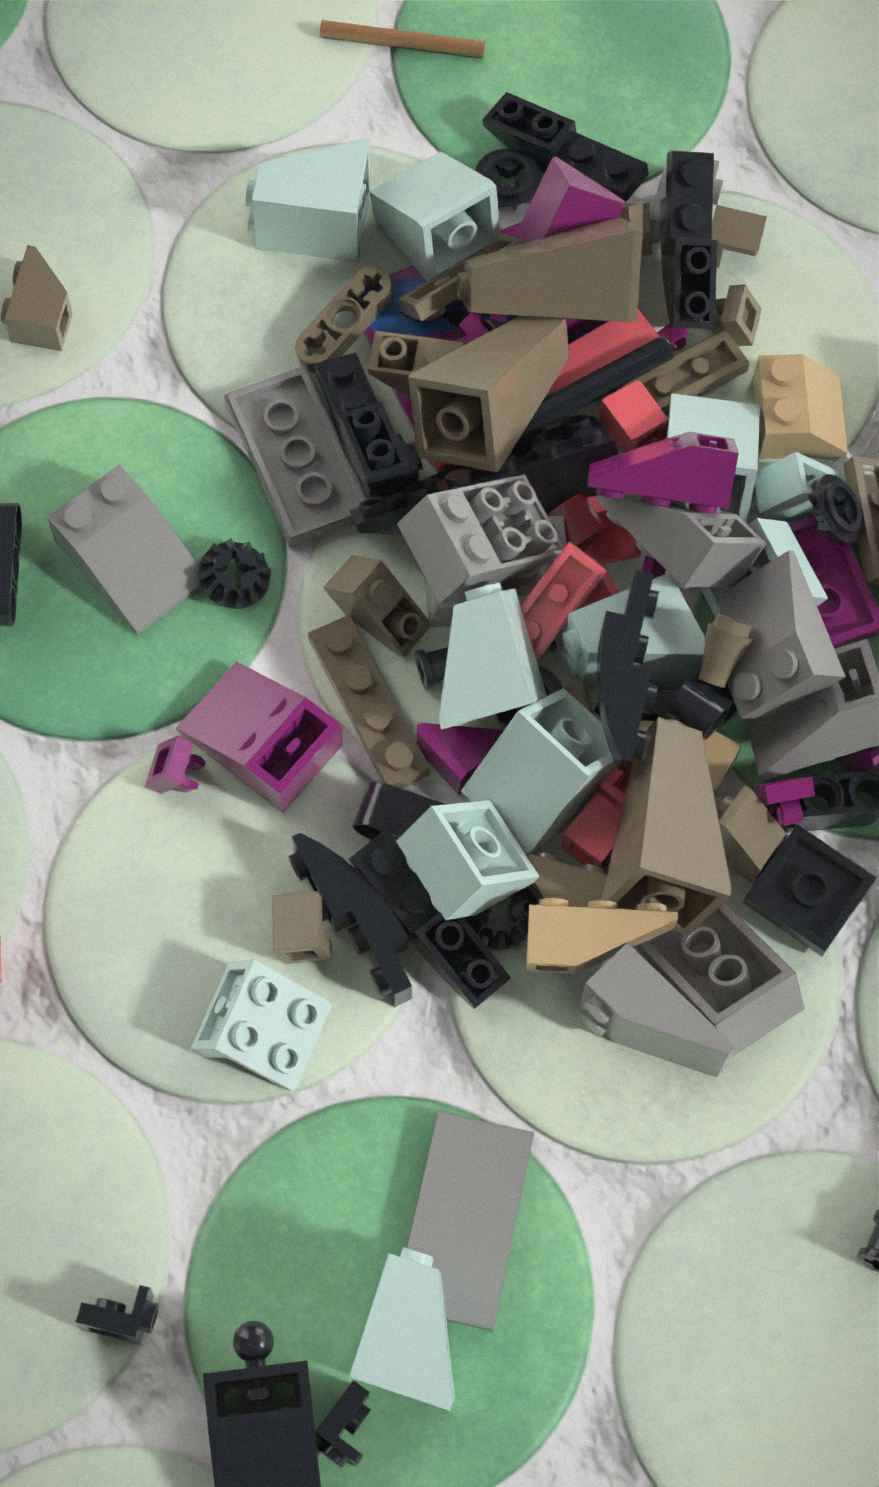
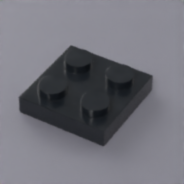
[742,824,877,957]

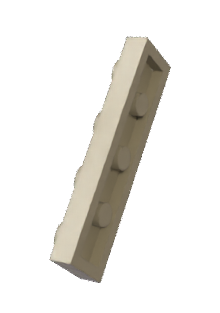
[308,615,430,788]

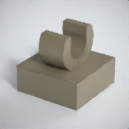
[711,284,762,346]

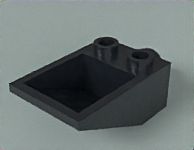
[203,1321,321,1487]

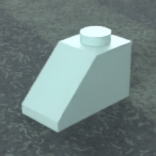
[754,452,847,524]

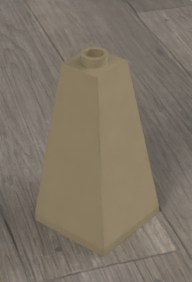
[457,218,643,322]
[408,316,569,472]
[601,717,732,935]

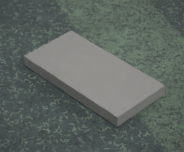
[224,365,367,548]
[407,1111,534,1332]

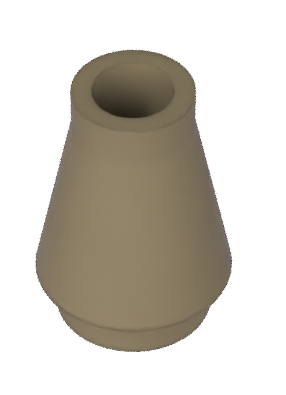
[698,613,753,688]

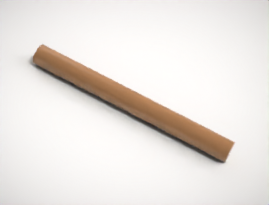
[320,20,485,58]

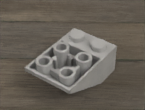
[397,474,565,604]
[595,494,767,588]
[745,639,879,781]

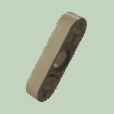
[295,266,393,374]

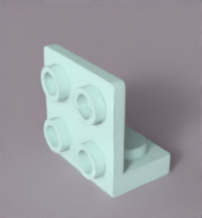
[190,960,331,1090]

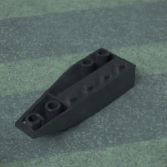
[349,414,619,535]

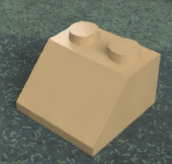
[752,354,848,459]

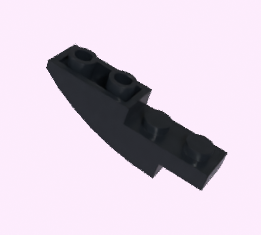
[482,92,649,202]
[660,151,717,329]
[314,352,410,484]
[596,570,659,771]
[348,828,511,1009]
[288,833,412,1007]

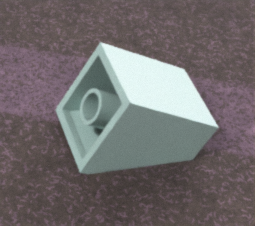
[246,139,370,262]
[370,152,501,281]
[665,393,760,523]
[560,574,706,690]
[439,583,547,730]
[461,688,616,854]
[349,1247,455,1411]

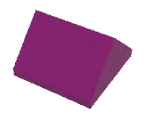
[516,157,626,243]

